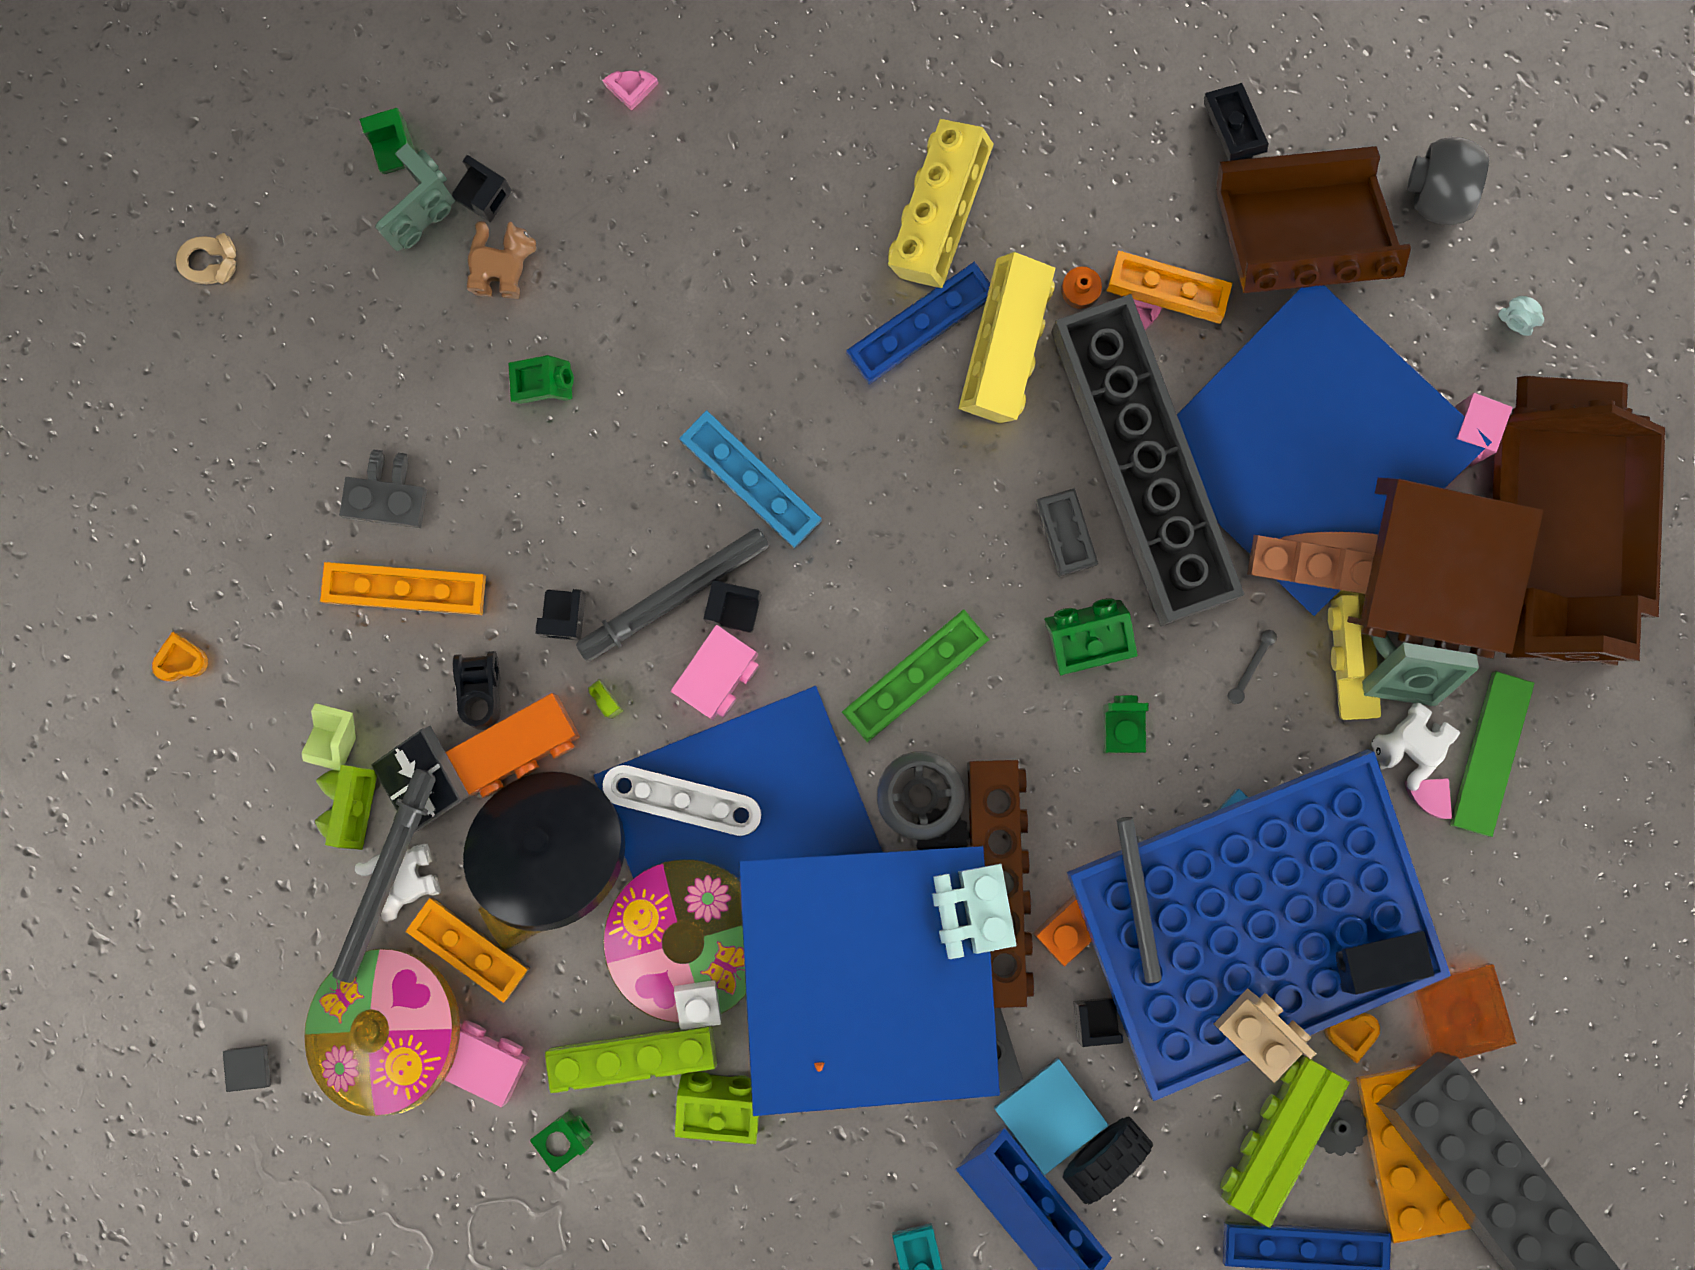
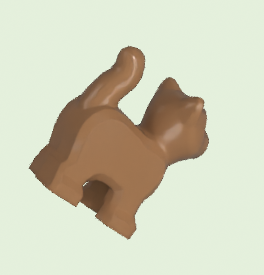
[467,221,537,299]

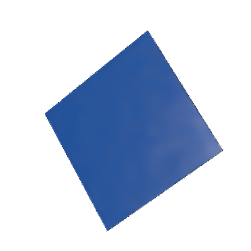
[1177,285,1492,616]
[593,686,883,964]
[739,846,1000,1116]

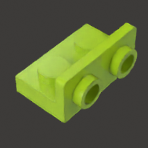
[675,1072,759,1144]

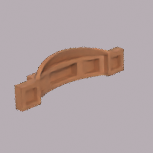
[1247,532,1378,594]

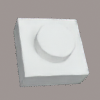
[674,980,722,1030]

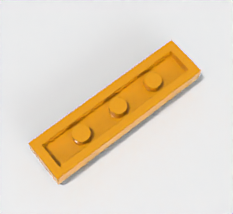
[320,562,486,616]

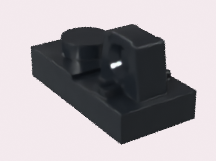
[1204,83,1269,161]

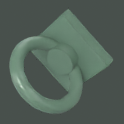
[1362,634,1479,707]

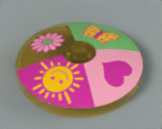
[603,859,746,1023]
[304,949,460,1116]

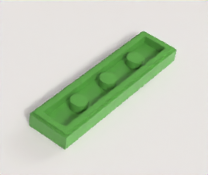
[842,609,990,743]
[1450,671,1535,837]

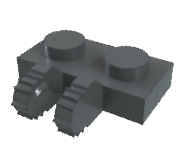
[339,449,427,528]

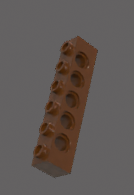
[967,760,1034,1008]

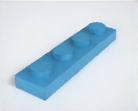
[679,410,822,549]

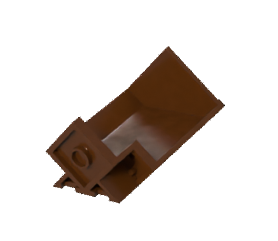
[1493,376,1665,666]

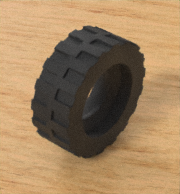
[1062,1116,1153,1205]

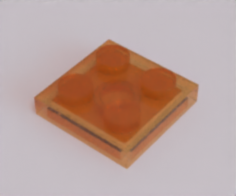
[1414,963,1517,1059]

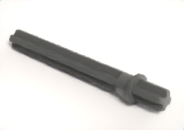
[576,528,769,662]
[333,769,435,983]

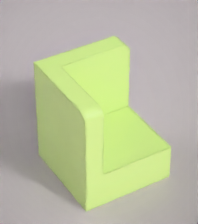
[302,703,356,771]

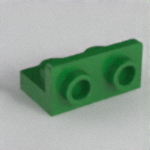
[1044,598,1138,676]

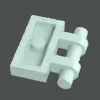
[932,864,1017,959]

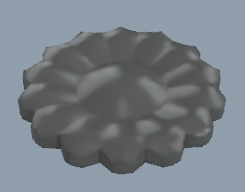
[1317,1100,1367,1156]

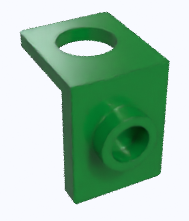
[530,1109,593,1172]

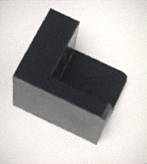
[452,155,512,223]
[703,580,762,633]
[535,589,586,641]
[1073,997,1123,1047]

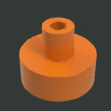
[1061,266,1102,309]

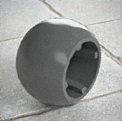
[1407,137,1489,225]
[877,751,965,840]

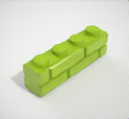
[545,1026,717,1093]
[1220,1055,1350,1228]

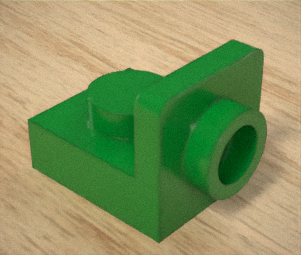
[508,355,574,404]
[1103,695,1149,753]

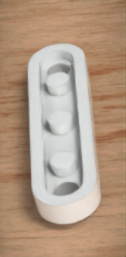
[603,765,762,836]

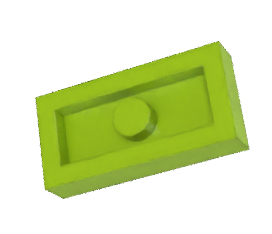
[314,765,377,850]

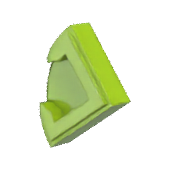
[588,679,624,719]

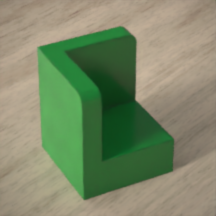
[360,108,415,174]

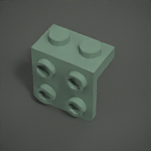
[375,143,455,251]

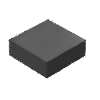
[223,1045,271,1092]

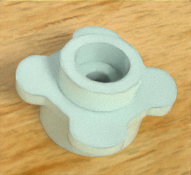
[1498,296,1544,336]

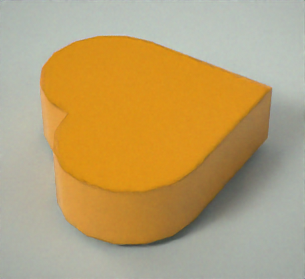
[152,632,208,682]
[1324,1012,1380,1063]

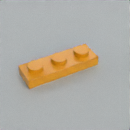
[1107,250,1232,324]
[405,897,530,1003]

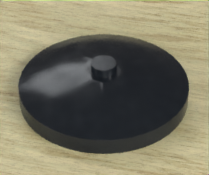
[463,772,625,931]

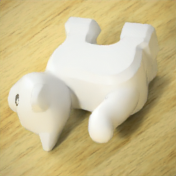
[1371,703,1460,791]
[355,844,441,922]

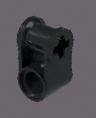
[453,651,501,730]

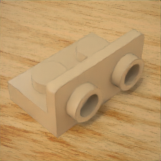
[1214,988,1316,1083]

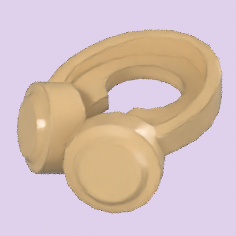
[175,233,236,285]

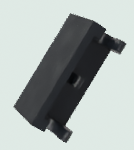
[1336,930,1435,995]

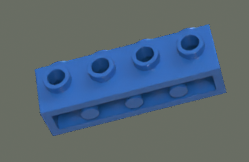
[956,1128,1112,1270]

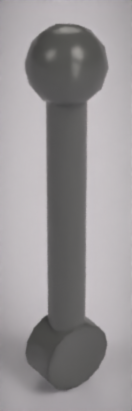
[1228,630,1277,704]

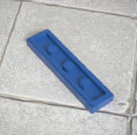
[846,261,990,385]
[1223,1222,1391,1270]

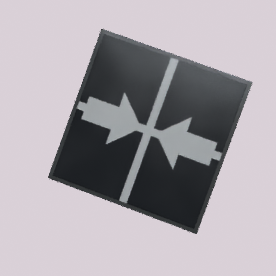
[371,726,470,833]

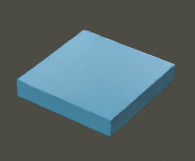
[994,1058,1109,1175]

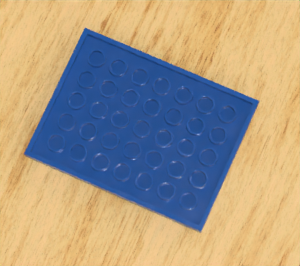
[1067,749,1451,1101]

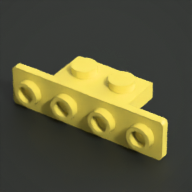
[1328,590,1381,720]

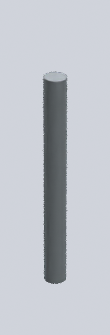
[1116,817,1162,983]

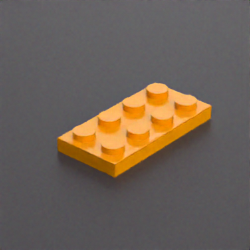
[1356,1065,1472,1244]

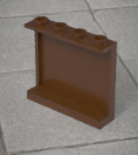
[1216,146,1411,293]
[1347,477,1543,659]

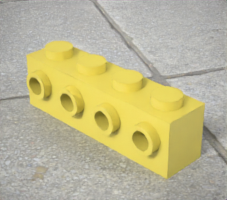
[888,119,994,288]
[958,252,1056,423]

